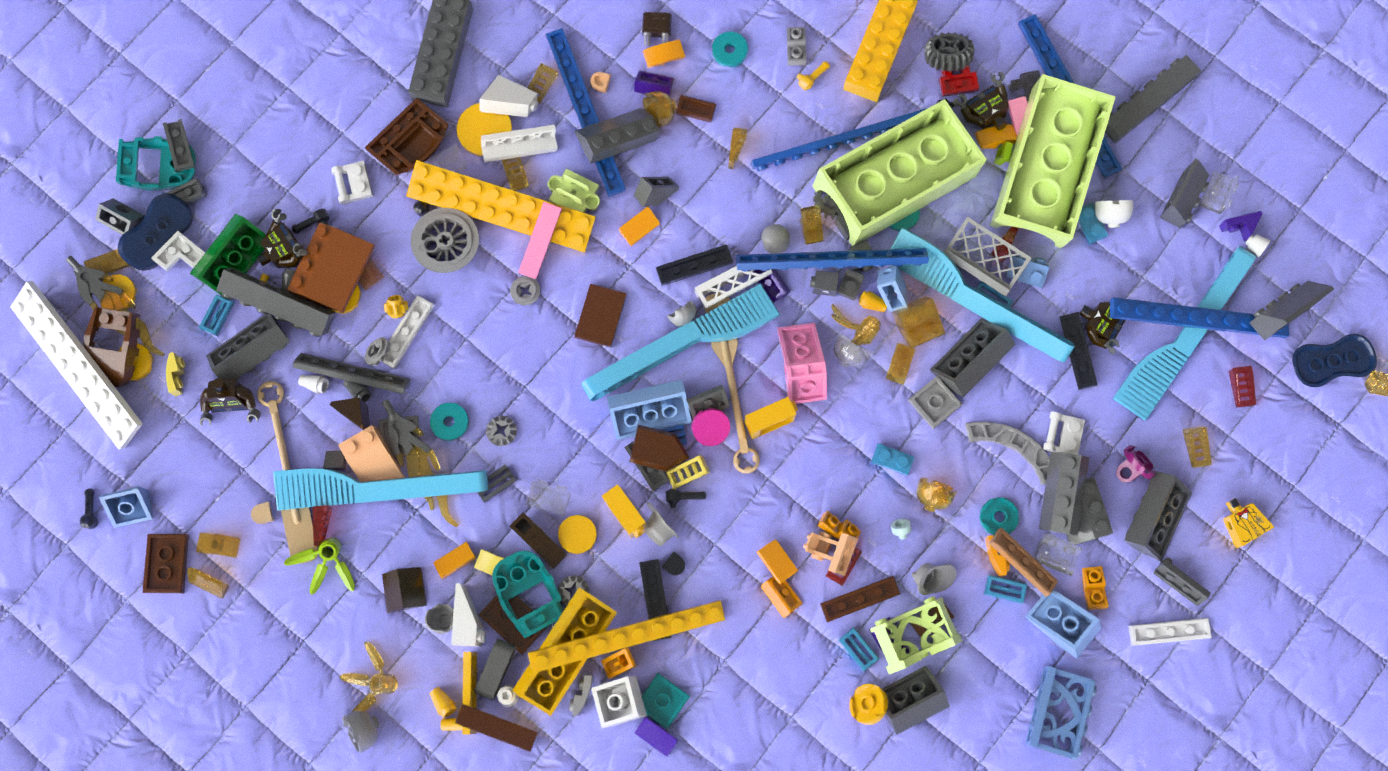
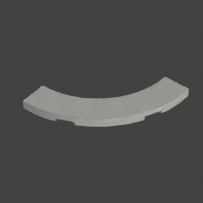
[964,421,1050,485]

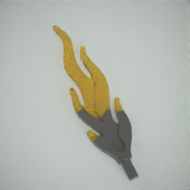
[66,256,165,356]
[382,399,459,527]

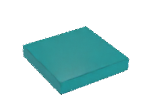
[642,673,690,730]

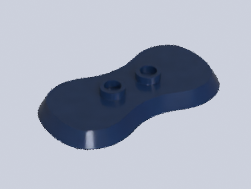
[118,193,193,271]
[1292,334,1377,387]

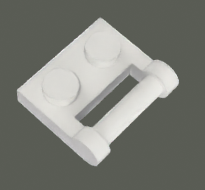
[331,161,373,204]
[1043,412,1085,455]

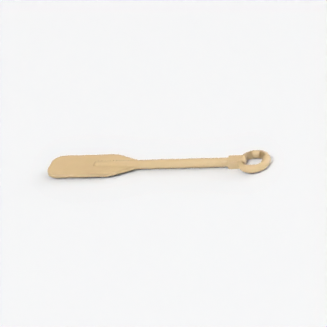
[704,293,760,474]
[257,381,318,564]

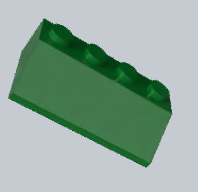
[189,214,266,299]

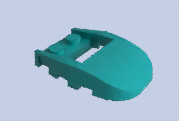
[115,136,196,191]
[492,551,563,638]

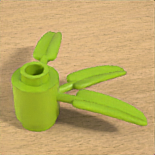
[284,537,355,595]

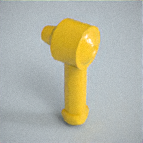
[797,61,830,91]

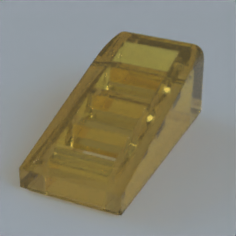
[528,63,559,104]
[728,128,748,170]
[501,157,529,191]
[1364,371,1388,396]
[1183,426,1212,468]

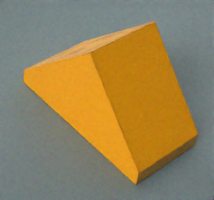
[601,647,637,679]

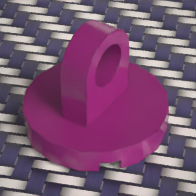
[1116,445,1156,483]

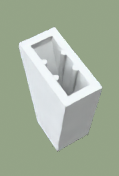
[480,75,538,117]

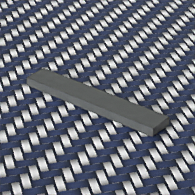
[293,353,410,394]

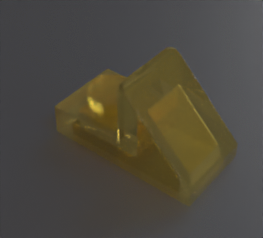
[799,205,824,245]
[196,532,240,558]

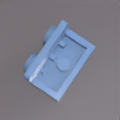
[1005,253,1050,288]

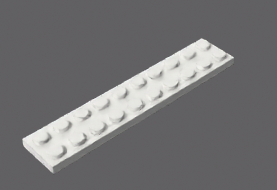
[10,281,143,450]

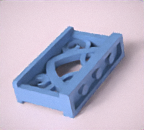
[1025,666,1097,760]

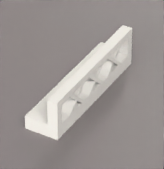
[481,125,558,162]
[695,253,772,308]

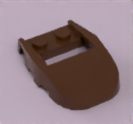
[83,307,140,388]

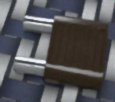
[642,12,672,47]

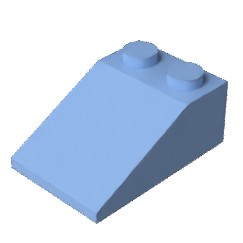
[1025,589,1101,659]

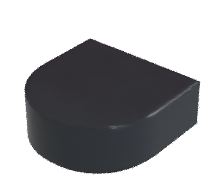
[662,552,685,576]

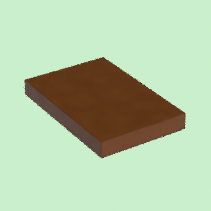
[574,284,627,348]
[142,534,189,594]
[479,595,549,655]

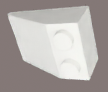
[451,583,486,647]

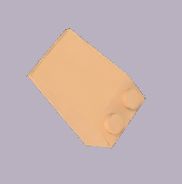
[338,425,405,482]

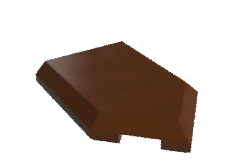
[629,424,689,471]

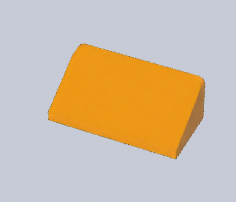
[619,207,660,246]
[757,539,798,584]
[433,542,477,579]
[761,576,803,618]

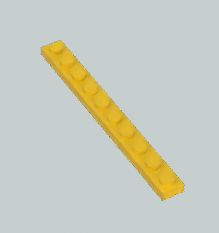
[527,600,725,673]

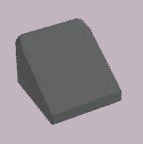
[323,450,346,470]

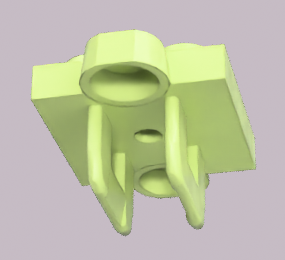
[547,169,600,213]

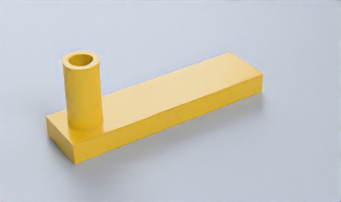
[441,652,477,735]

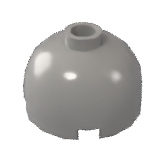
[342,711,380,753]

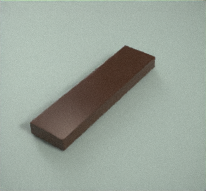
[820,576,900,622]
[454,704,538,752]

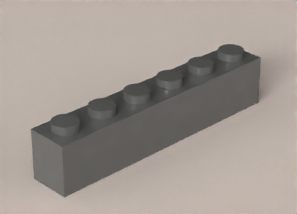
[1105,55,1201,144]
[216,267,335,337]

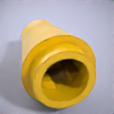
[858,290,887,312]
[430,687,457,718]

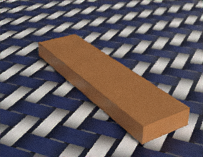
[989,528,1058,597]

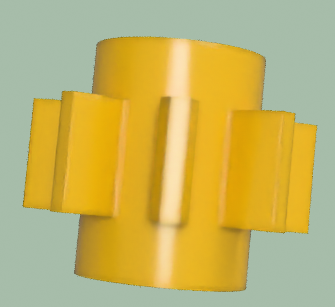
[384,295,409,318]

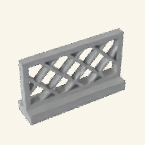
[944,217,1032,296]

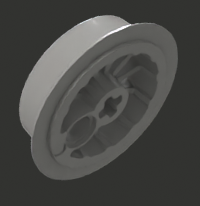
[411,208,479,273]

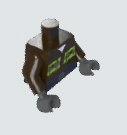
[953,72,1009,131]
[257,209,307,268]
[1079,301,1126,354]
[199,378,261,426]

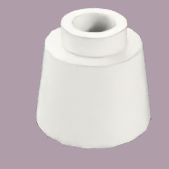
[1245,234,1271,258]
[497,684,519,707]

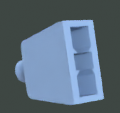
[877,266,908,312]

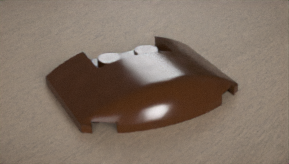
[364,98,449,176]

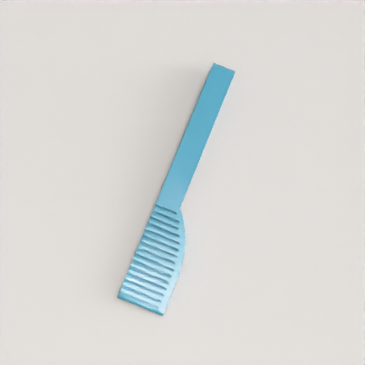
[890,227,1075,363]
[1113,246,1256,421]
[581,284,780,401]
[273,468,489,510]

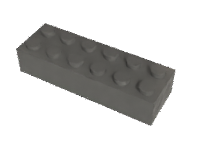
[408,0,473,108]

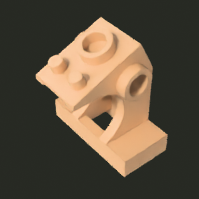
[803,531,858,576]

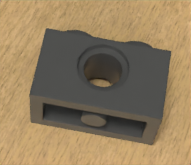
[95,198,145,235]

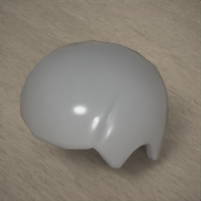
[761,224,790,253]
[667,301,697,327]
[424,604,454,634]

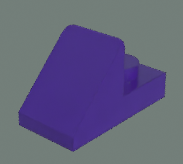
[1219,211,1262,241]

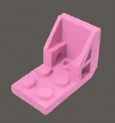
[777,322,827,404]

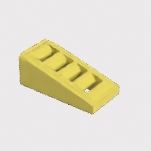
[666,455,710,489]

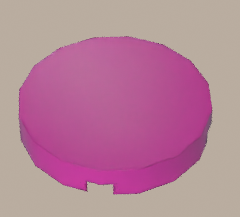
[691,408,730,446]

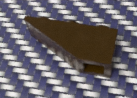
[509,512,567,569]

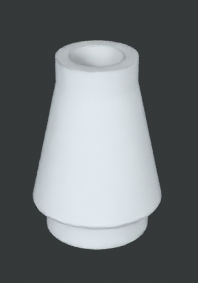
[298,374,329,394]

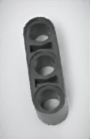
[475,639,516,700]

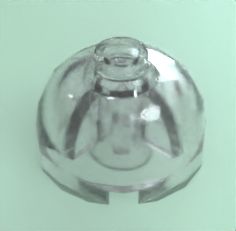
[833,333,872,369]

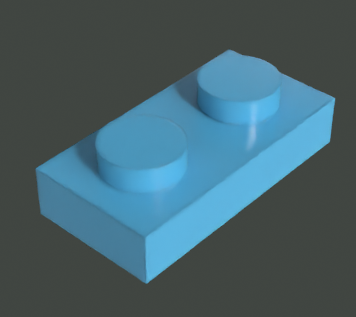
[1078,203,1108,244]
[871,443,914,476]

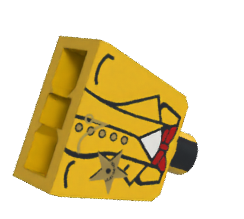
[1223,498,1274,548]

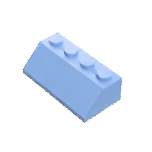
[607,380,692,440]

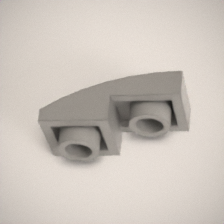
[787,27,806,65]
[569,675,593,716]

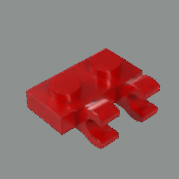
[939,66,979,97]

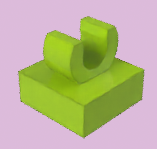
[994,141,1013,165]

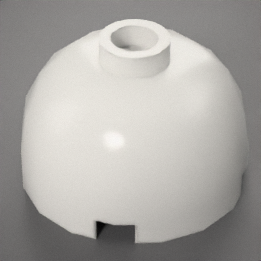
[1095,200,1133,228]

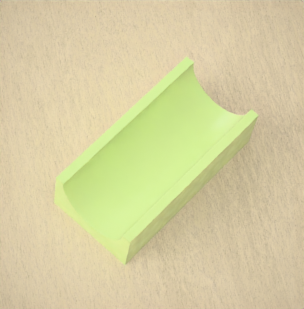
[990,74,1115,248]
[812,99,987,246]

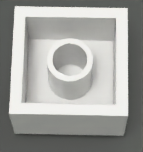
[591,676,647,728]

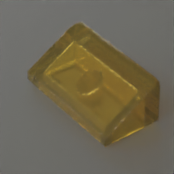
[187,567,229,598]

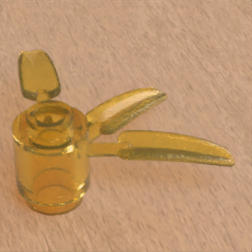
[831,303,881,346]
[339,641,398,712]

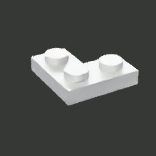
[152,231,205,272]

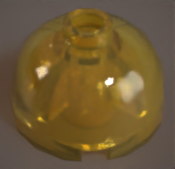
[643,91,676,128]
[916,477,957,512]

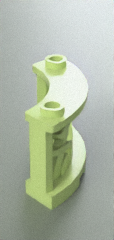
[870,596,962,674]

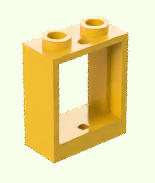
[744,397,798,440]
[602,484,646,538]

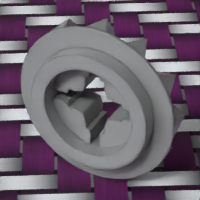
[510,276,541,306]
[365,337,390,366]
[486,415,517,446]
[558,575,589,606]

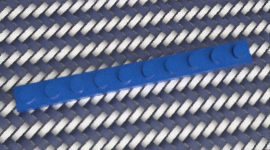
[1018,14,1122,179]
[546,28,626,197]
[750,108,928,171]
[736,248,929,272]
[1110,297,1289,338]

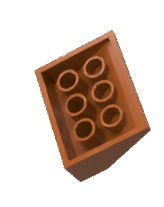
[287,223,375,313]

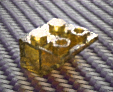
[892,296,946,348]

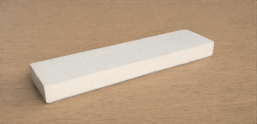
[382,295,435,369]
[1128,618,1212,646]

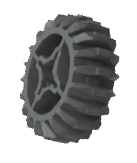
[924,32,975,72]

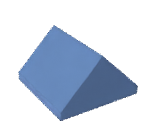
[99,486,153,528]

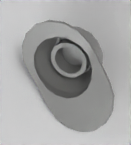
[645,502,679,546]
[912,563,956,595]

